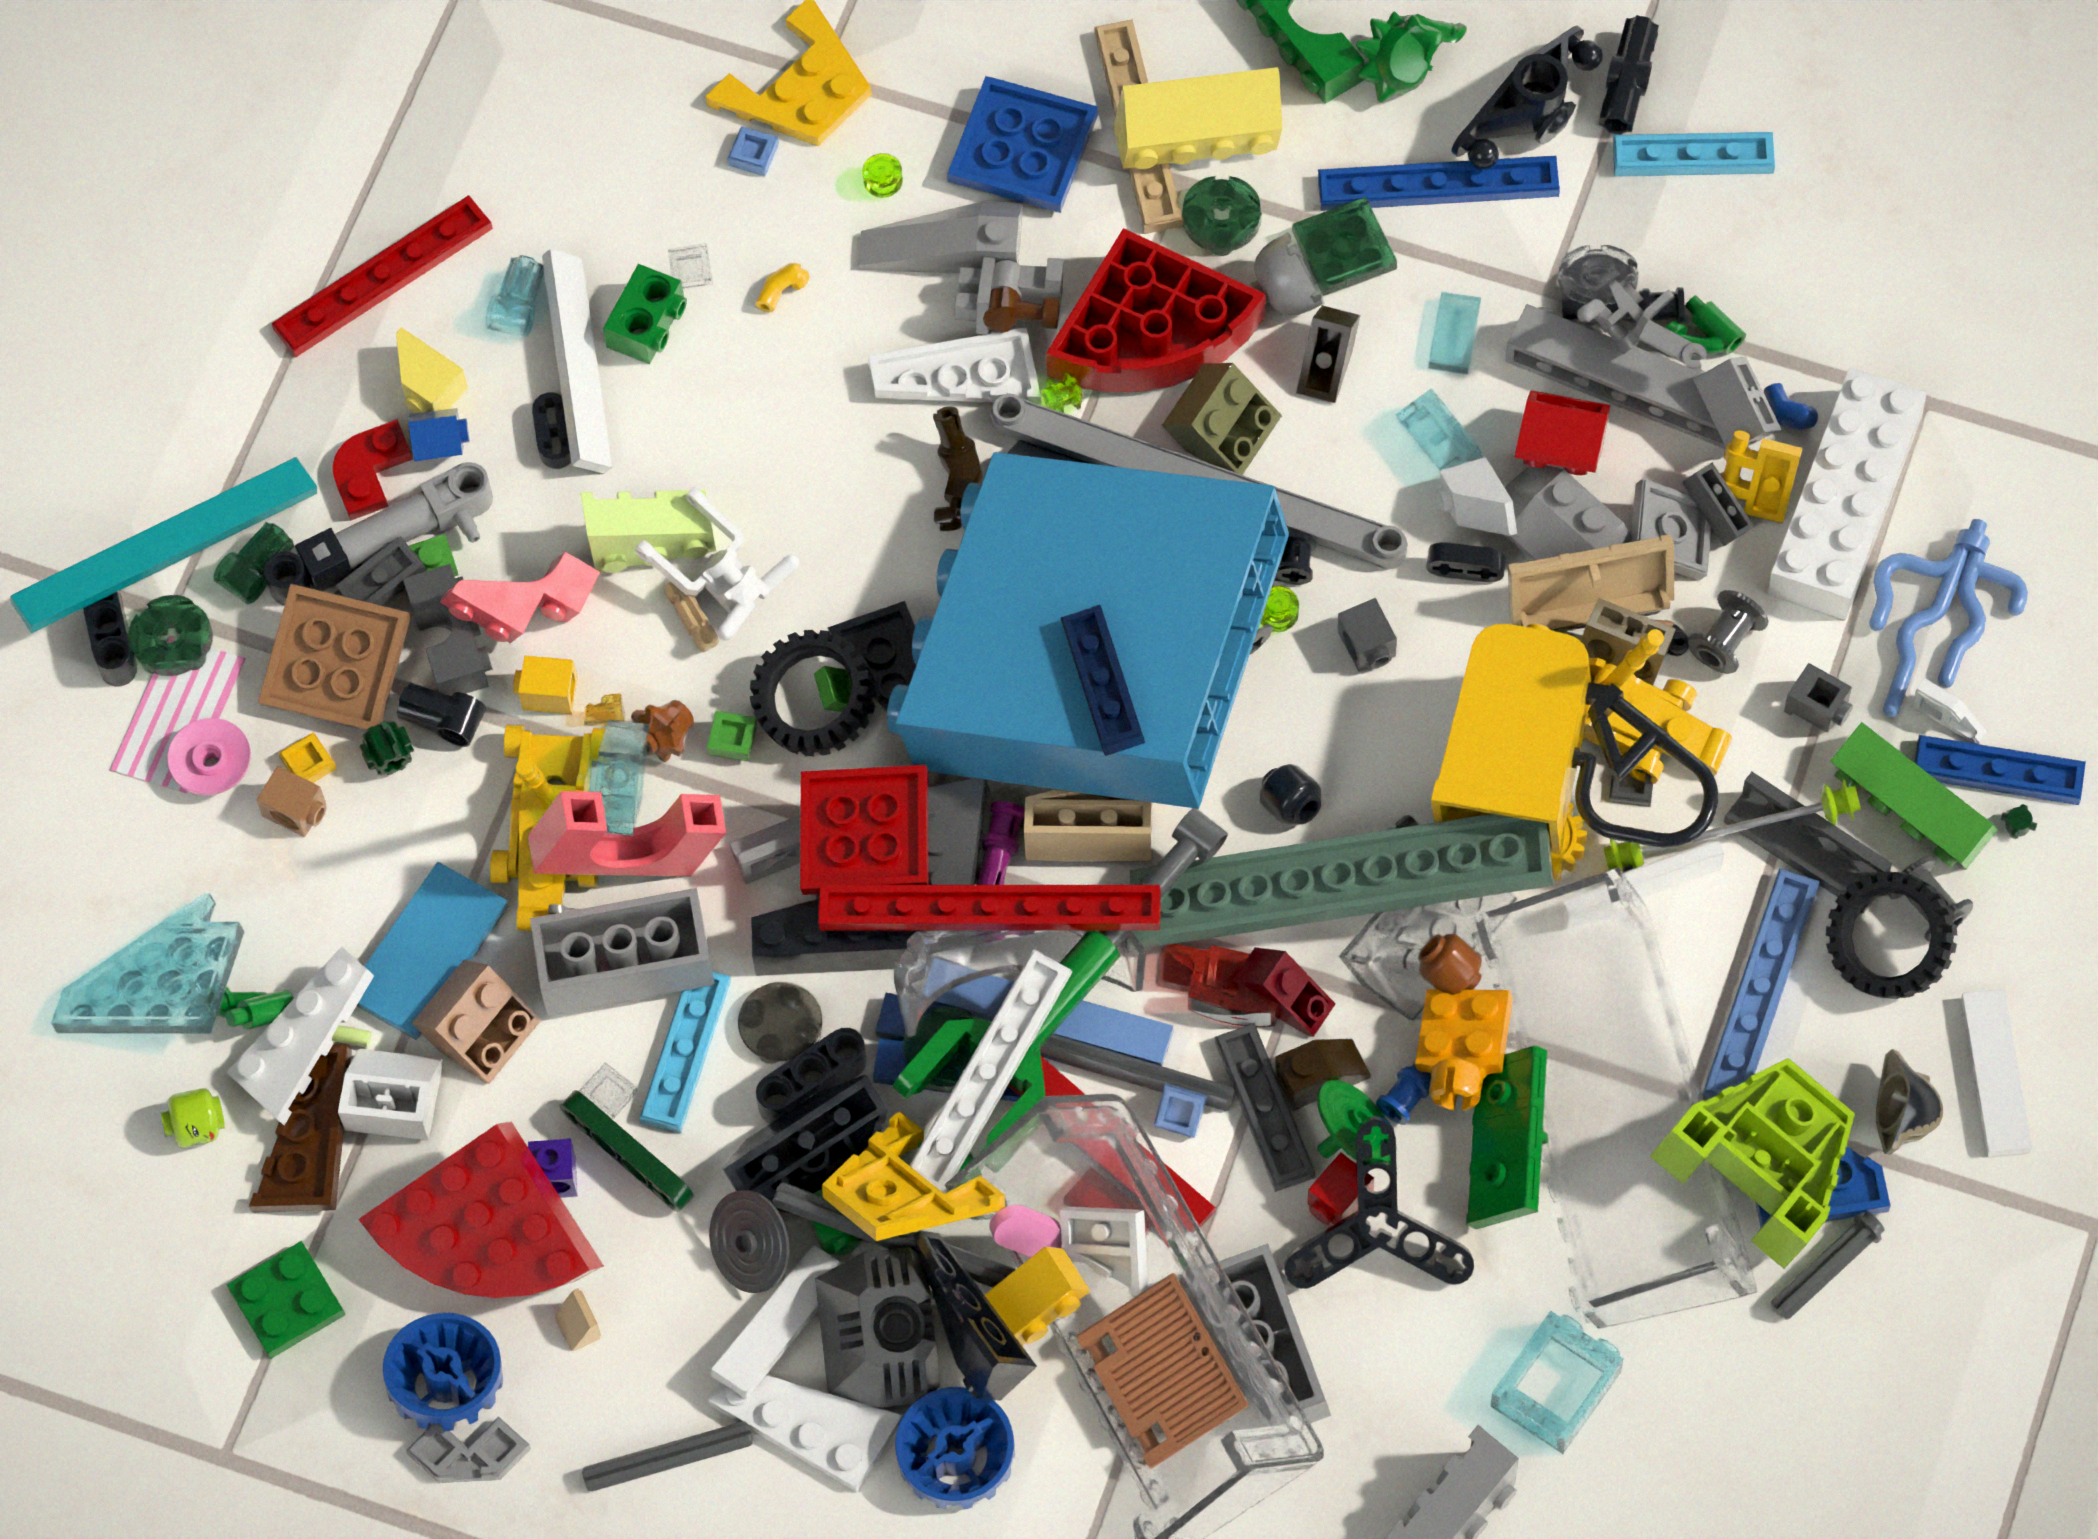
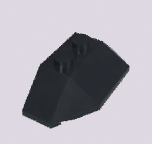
[722,1074,888,1214]

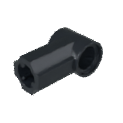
[396,682,486,747]

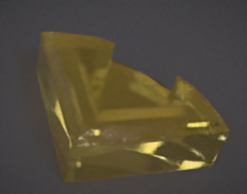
[584,693,625,726]

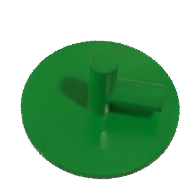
[1317,1080,1390,1162]

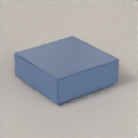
[727,126,779,176]
[1153,1083,1207,1138]

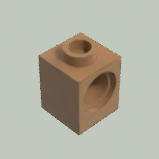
[256,766,326,837]

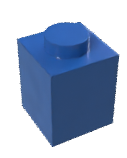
[408,408,470,461]

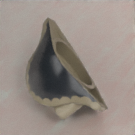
[1876,1049,1943,1155]

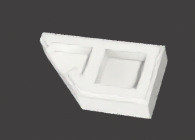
[1912,678,1987,744]

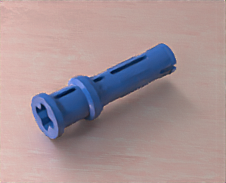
[1376,1062,1431,1125]

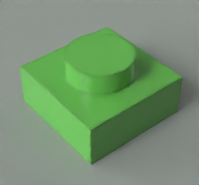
[409,534,459,577]
[814,666,852,712]
[707,711,757,762]

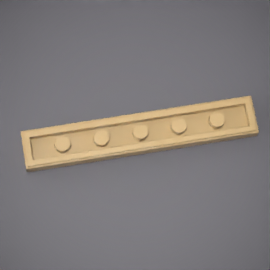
[1094,19,1183,234]

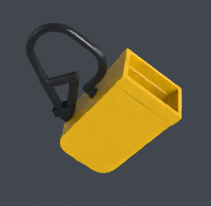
[1431,624,1718,855]

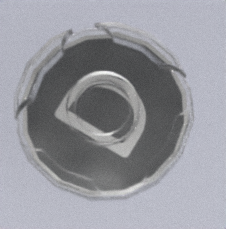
[1558,245,1639,305]

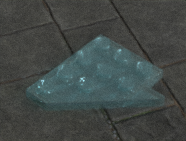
[51,893,244,1034]

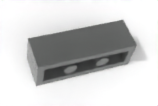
[1682,462,1754,546]

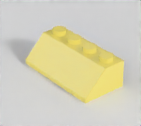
[1113,67,1282,169]

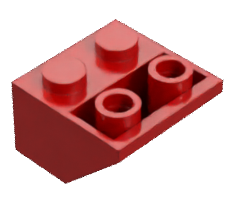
[1514,390,1611,476]

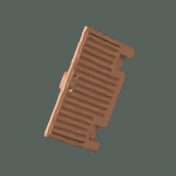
[1076,1273,1249,1469]

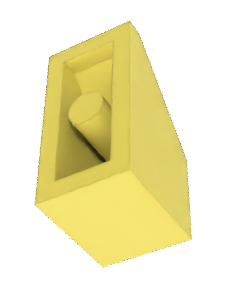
[396,327,468,414]

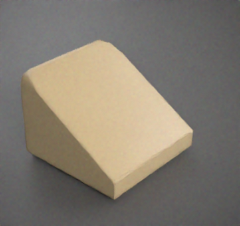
[555,1288,601,1351]

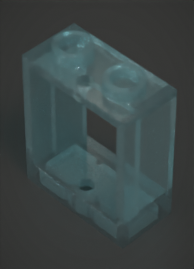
[595,720,650,836]
[1490,1311,1624,1454]

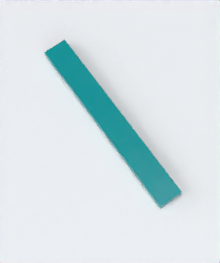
[10,457,317,633]

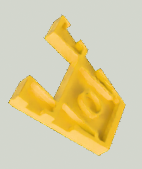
[705,0,872,146]
[822,1112,1005,1241]

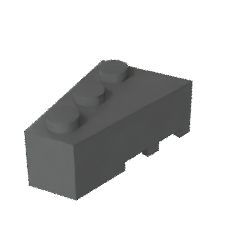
[928,778,987,885]

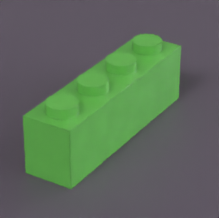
[1830,722,1998,869]

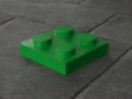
[226,1241,346,1359]

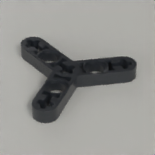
[1284,1116,1474,1289]

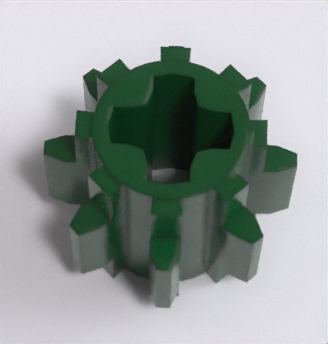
[359,721,414,776]

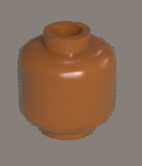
[1418,934,1482,995]

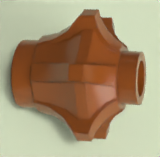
[631,700,694,762]

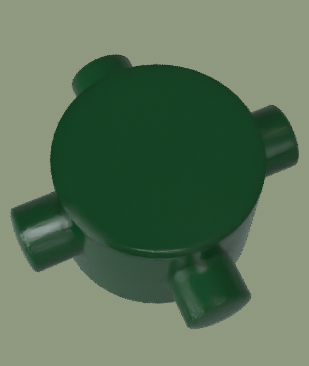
[2001,804,2038,839]

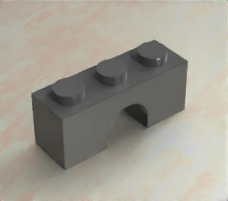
[403,564,493,696]

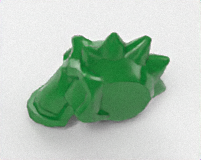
[1356,11,1467,103]

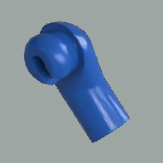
[1763,383,1818,430]

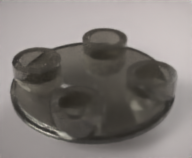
[738,982,823,1064]

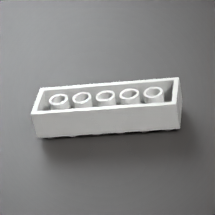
[1767,367,1928,621]

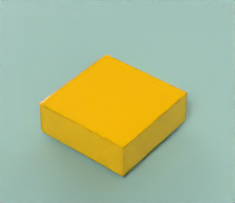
[278,732,337,783]

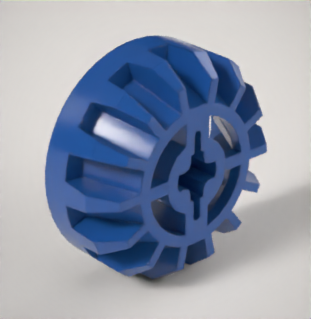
[383,1313,503,1431]
[895,1387,1015,1510]

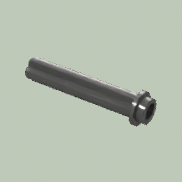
[1771,1212,1885,1320]

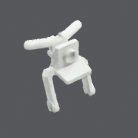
[634,487,799,640]

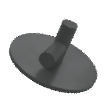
[709,1190,789,1293]

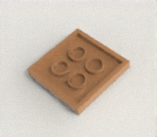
[258,584,411,731]

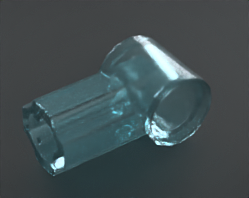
[486,255,544,337]

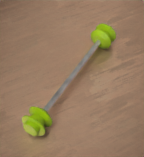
[1603,779,1861,874]

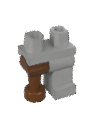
[955,257,1064,334]

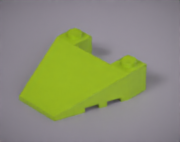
[1650,1058,1855,1269]

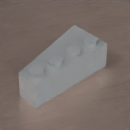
[1384,1425,1519,1539]

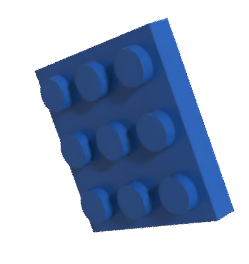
[947,76,1098,213]

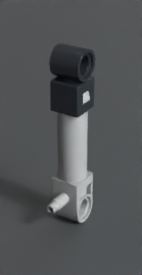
[263,462,493,605]

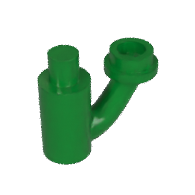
[1665,295,1746,354]
[208,986,294,1030]

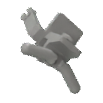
[1577,280,1708,369]

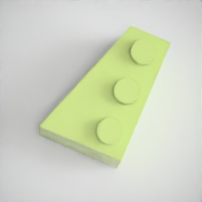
[580,490,716,573]

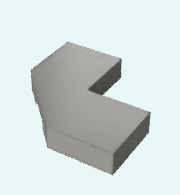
[406,1416,531,1483]

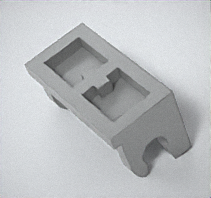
[1693,356,1781,447]

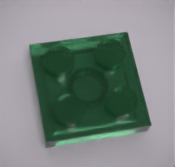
[1292,197,1397,296]

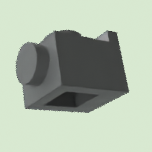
[1784,663,1853,733]

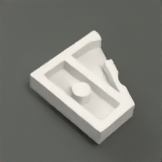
[1060,1206,1148,1296]

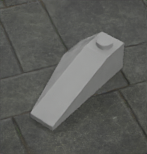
[858,201,1023,274]

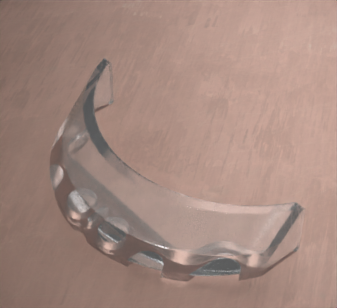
[894,931,1146,1037]

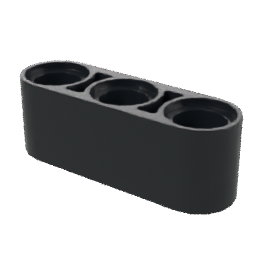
[83,590,137,687]
[756,1028,867,1123]

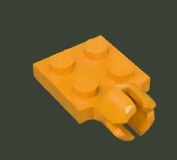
[1415,989,1513,1111]

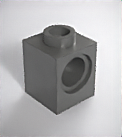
[1337,598,1397,672]

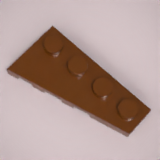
[249,1044,352,1213]

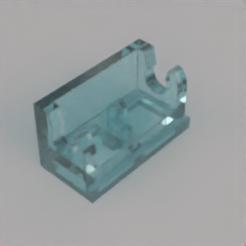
[1395,388,1483,471]

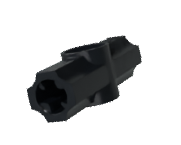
[1599,15,1659,135]

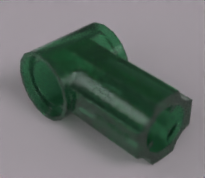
[213,522,295,604]

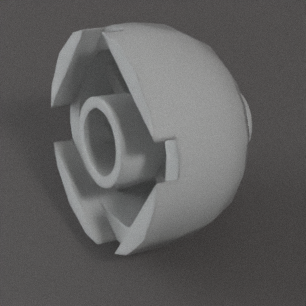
[1251,233,1325,315]

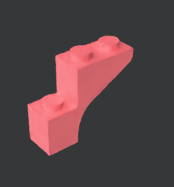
[440,552,600,644]

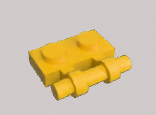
[1720,430,1802,524]

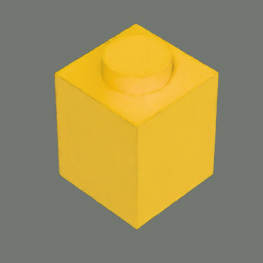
[513,655,578,715]

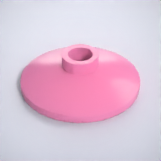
[167,718,251,795]

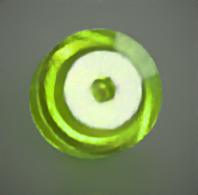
[862,153,903,198]
[1042,372,1083,413]
[1260,586,1299,632]

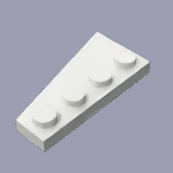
[868,327,1042,404]
[227,946,374,1125]
[709,1375,903,1493]

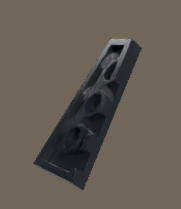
[827,601,916,713]

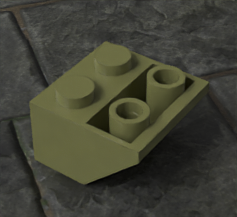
[1162,363,1282,475]

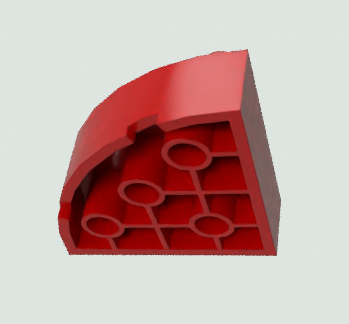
[1046,228,1266,392]
[358,1121,604,1298]

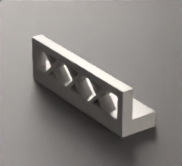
[729,815,800,884]

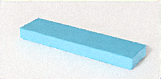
[1613,132,1775,176]
[639,971,731,1133]

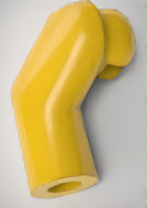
[755,263,810,313]

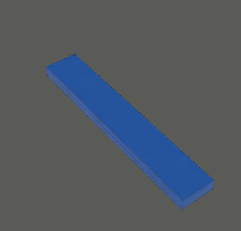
[1318,155,1560,211]

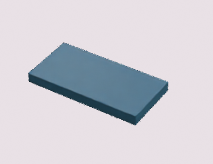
[357,862,509,1040]

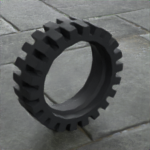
[750,629,876,757]
[1825,872,1958,999]

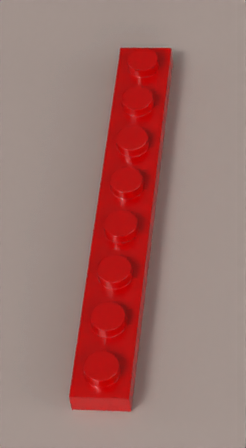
[818,885,1161,931]

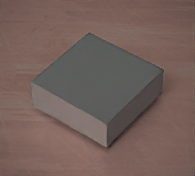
[1609,769,1653,807]

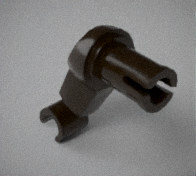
[933,406,982,531]

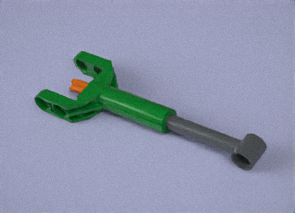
[893,808,1228,1169]

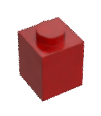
[1307,1152,1374,1225]

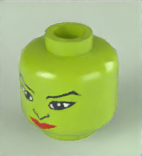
[160,1088,225,1148]

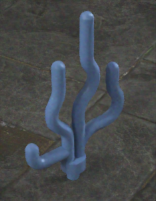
[1869,519,2028,717]

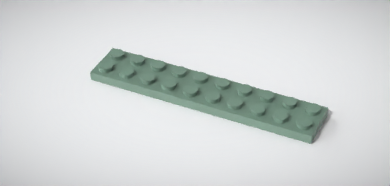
[1130,814,1554,950]

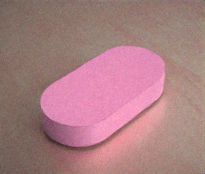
[989,1205,1062,1257]

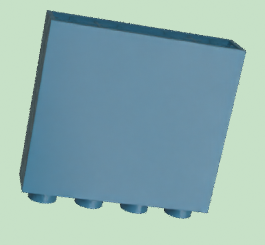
[887,452,1289,809]

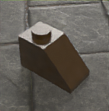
[1296,305,1361,403]
[1275,1039,1371,1111]

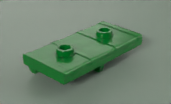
[1466,1045,1548,1230]

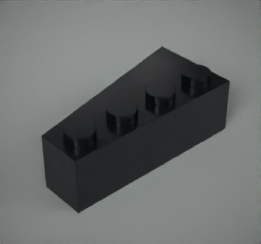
[751,898,924,976]

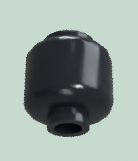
[1260,764,1321,826]

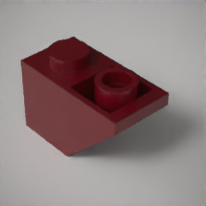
[1232,947,1336,1037]

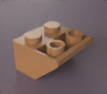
[412,959,541,1084]

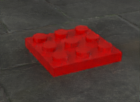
[800,765,929,895]

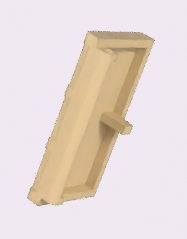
[1508,534,1674,631]

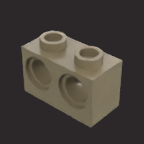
[1581,598,1676,685]

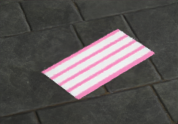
[110,636,246,793]

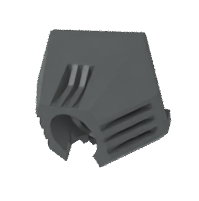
[815,1247,940,1408]

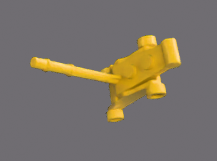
[1551,629,1732,784]
[490,724,612,931]

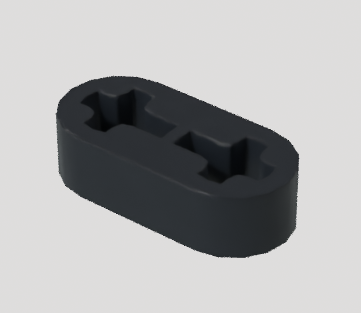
[532,392,571,469]
[1426,542,1506,582]

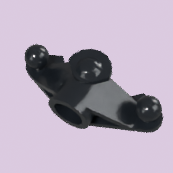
[1451,25,1603,170]

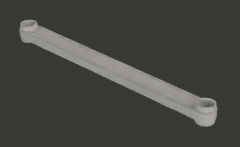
[991,393,1408,569]

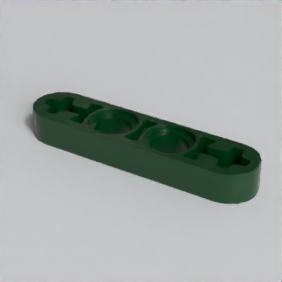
[559,1090,694,1212]

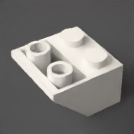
[338,1049,443,1140]

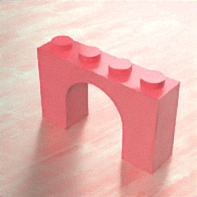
[528,791,726,877]

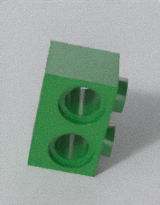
[603,264,687,364]

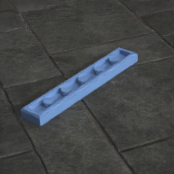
[1702,868,1820,1099]
[918,959,1174,1066]

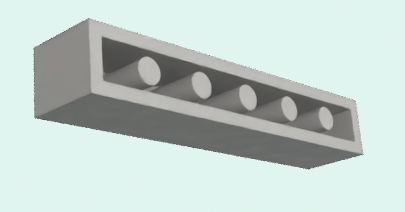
[1506,304,1726,449]

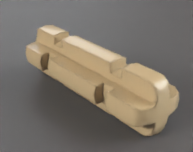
[665,582,719,652]

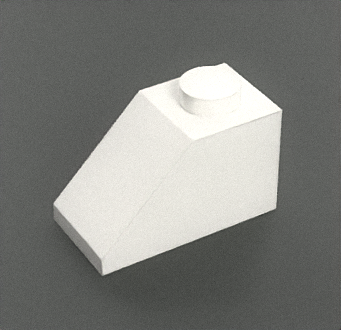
[1437,457,1517,536]

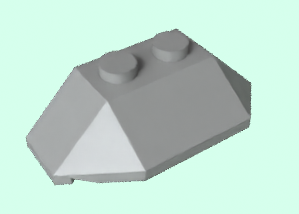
[1504,466,1631,561]

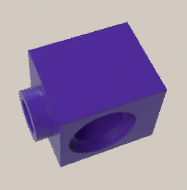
[528,1138,578,1198]

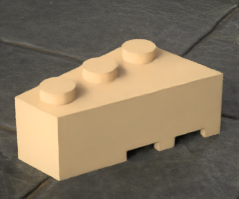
[1024,789,1153,861]

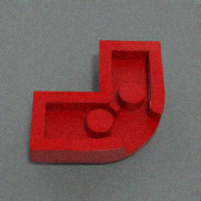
[333,419,413,521]

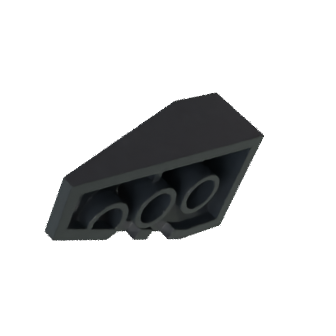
[913,1230,1037,1401]

